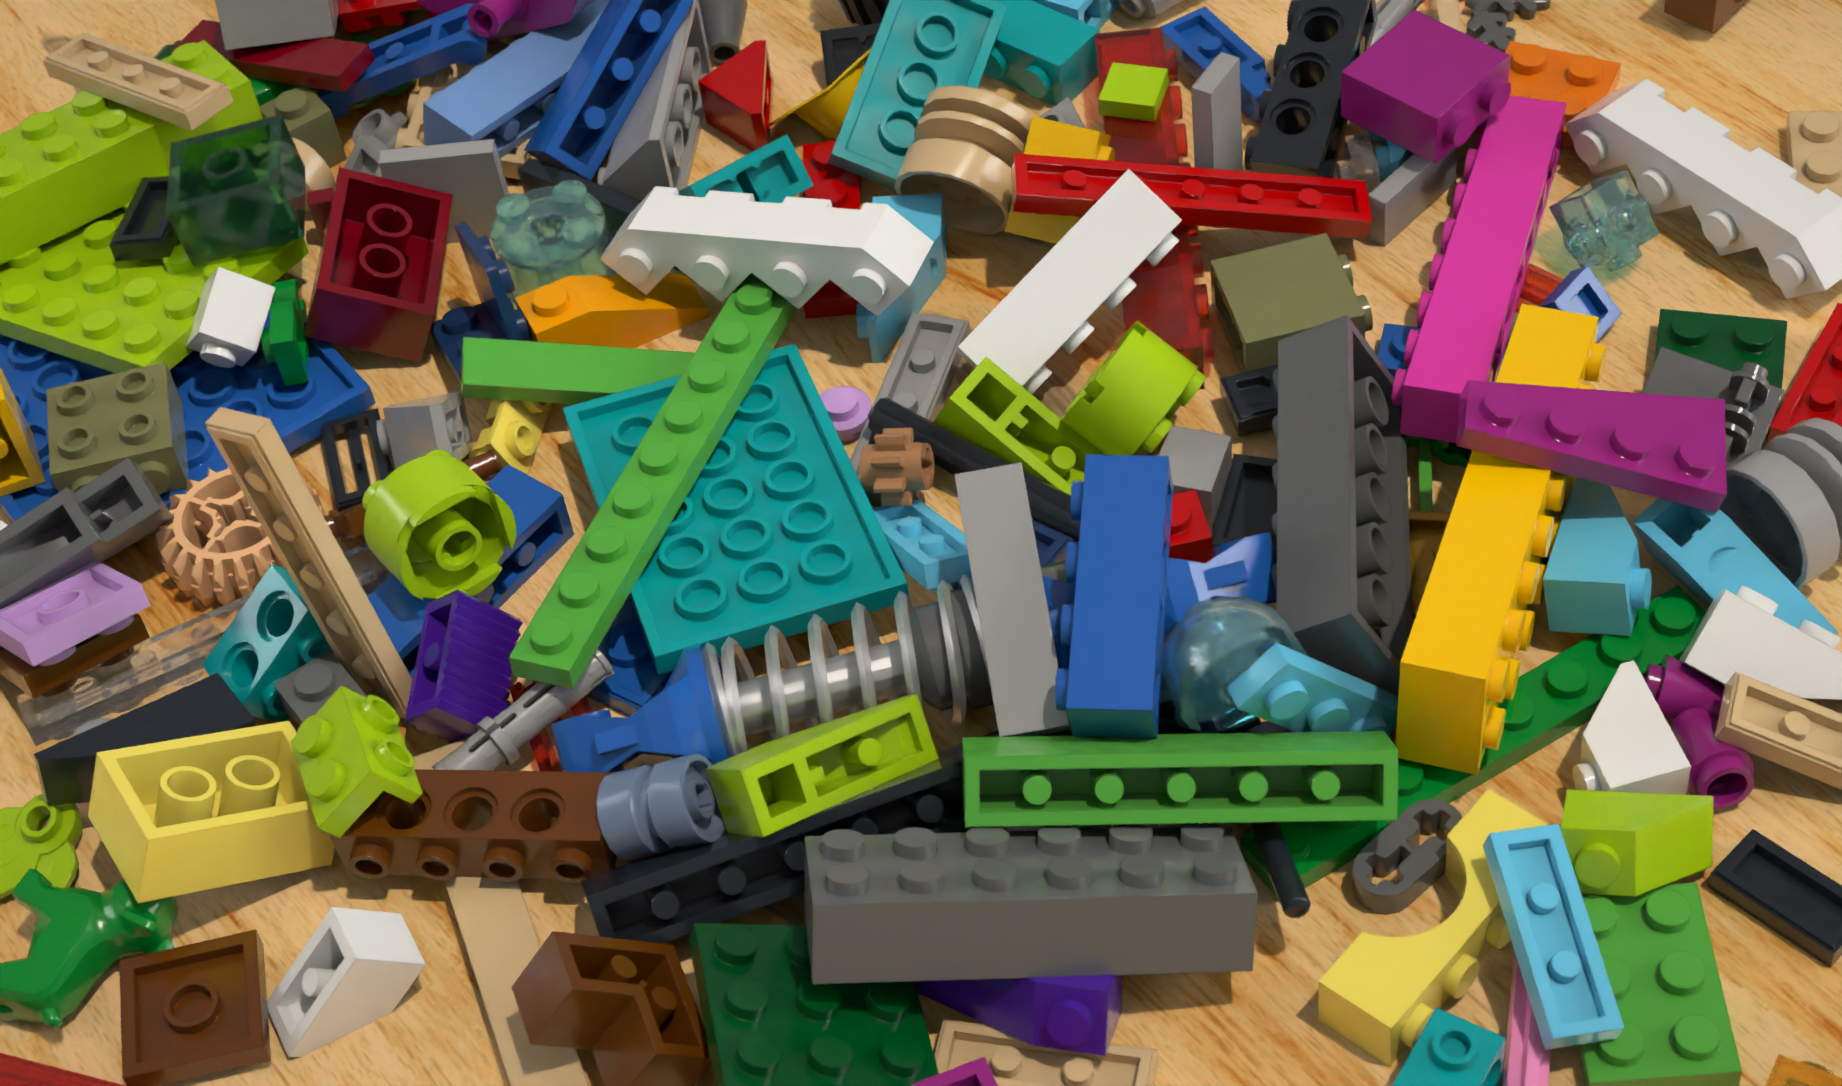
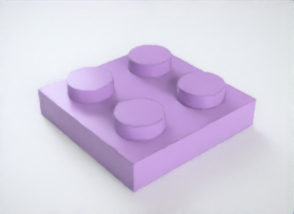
[0,560,151,667]

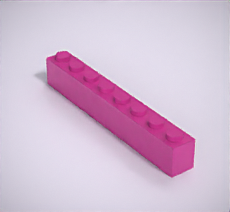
[1391,96,1567,443]

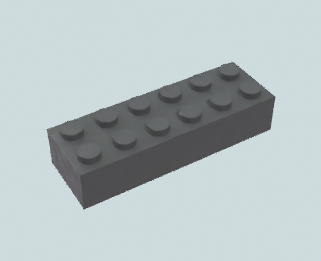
[1271,315,1412,695]
[805,823,1258,984]

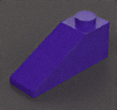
[915,975,1123,1056]

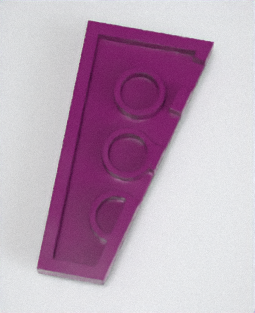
[1456,380,1727,513]

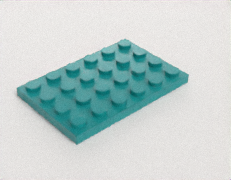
[562,344,909,675]

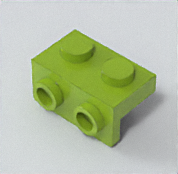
[291,685,423,838]

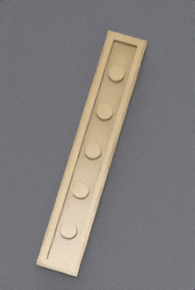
[205,407,413,719]

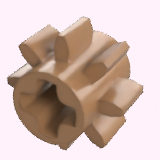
[860,428,935,507]

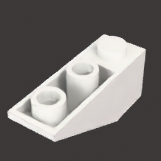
[1679,585,1842,700]

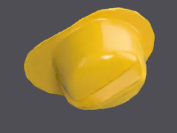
[768,49,870,139]

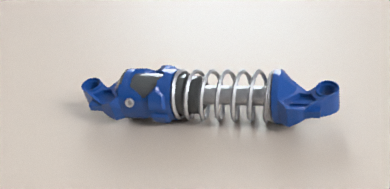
[551,533,1277,772]

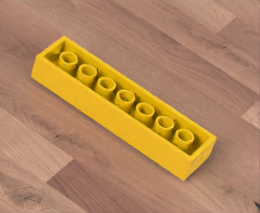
[1395,304,1607,775]

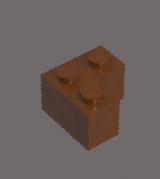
[512,931,712,1086]

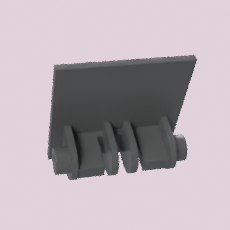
[1642,347,1784,467]

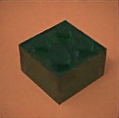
[166,114,305,266]

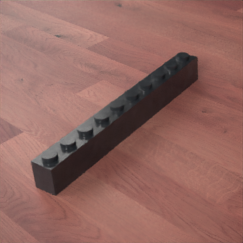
[580,651,1261,944]

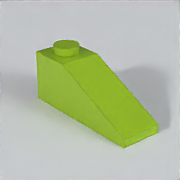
[933,357,1104,495]
[706,694,939,837]

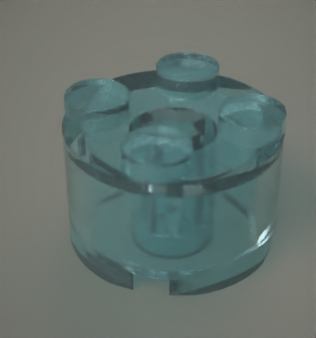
[490,180,617,304]

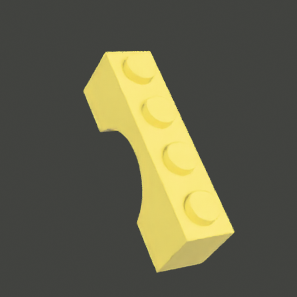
[1318,789,1550,1066]

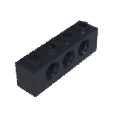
[1245,0,1378,178]

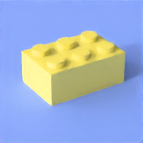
[88,721,335,903]

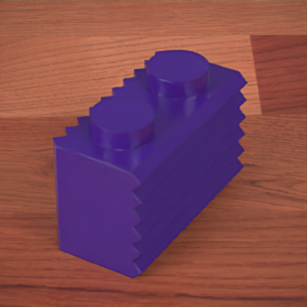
[405,589,523,744]

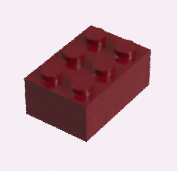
[304,167,453,363]

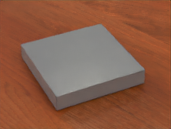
[379,139,517,244]

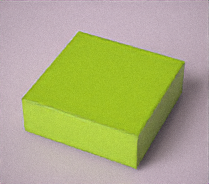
[1098,62,1169,122]

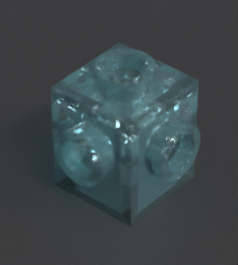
[1549,170,1660,272]

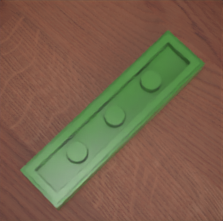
[461,337,695,404]

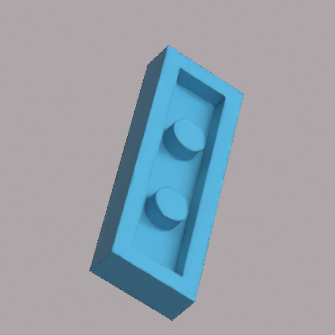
[873,500,971,592]
[1227,643,1398,737]
[1482,824,1624,1050]

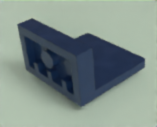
[430,221,533,386]

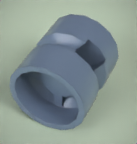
[597,753,725,861]

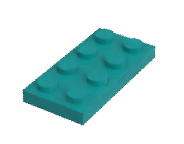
[827,0,1008,190]

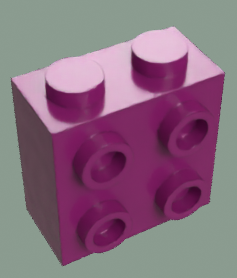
[1341,10,1511,164]

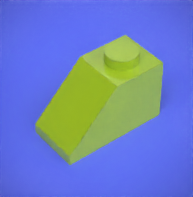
[1561,789,1714,896]

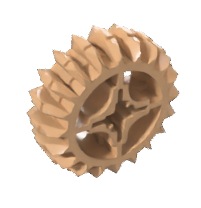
[156,467,325,610]

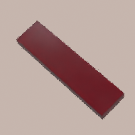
[171,20,375,93]

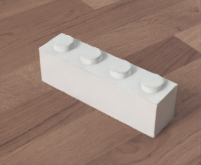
[956,169,1182,394]

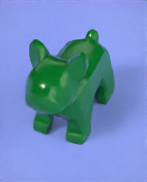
[0,869,178,1029]

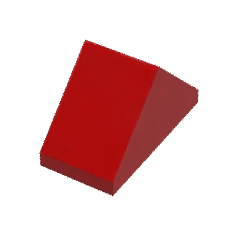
[698,40,773,152]

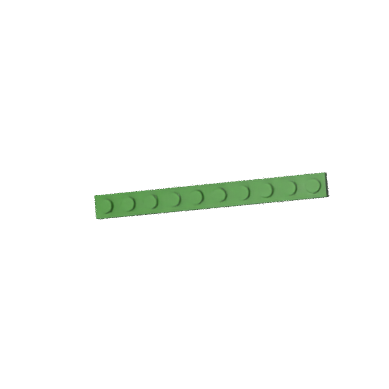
[509,273,797,689]

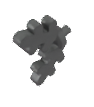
[1465,0,1551,53]

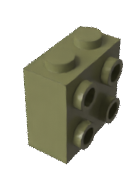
[1210,233,1373,373]
[46,362,189,495]

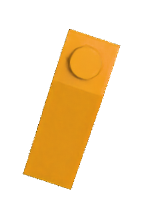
[514,273,710,348]

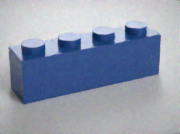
[524,0,694,181]
[1055,455,1173,739]
[368,464,574,679]

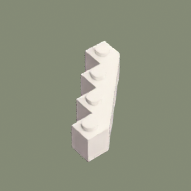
[1564,79,1842,299]
[600,186,934,316]

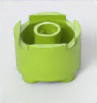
[1061,320,1206,456]
[362,450,516,600]

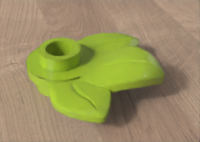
[0,794,82,899]

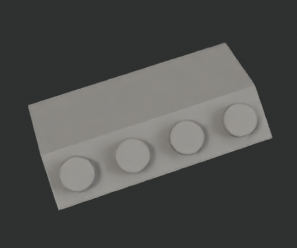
[597,0,713,201]

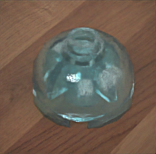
[1162,596,1307,731]

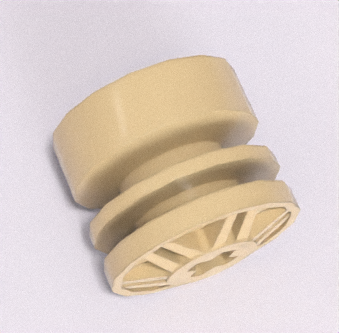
[894,85,1032,235]

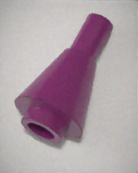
[1643,654,1725,721]

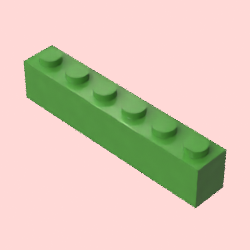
[962,731,1398,827]

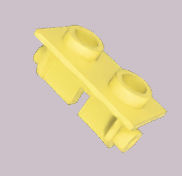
[469,399,552,477]

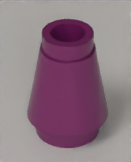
[1671,708,1754,810]

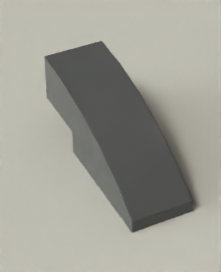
[0,458,174,609]

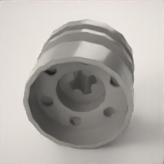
[1719,417,1842,590]

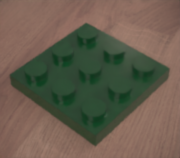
[689,923,939,1086]

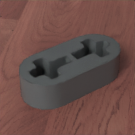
[1353,799,1462,915]

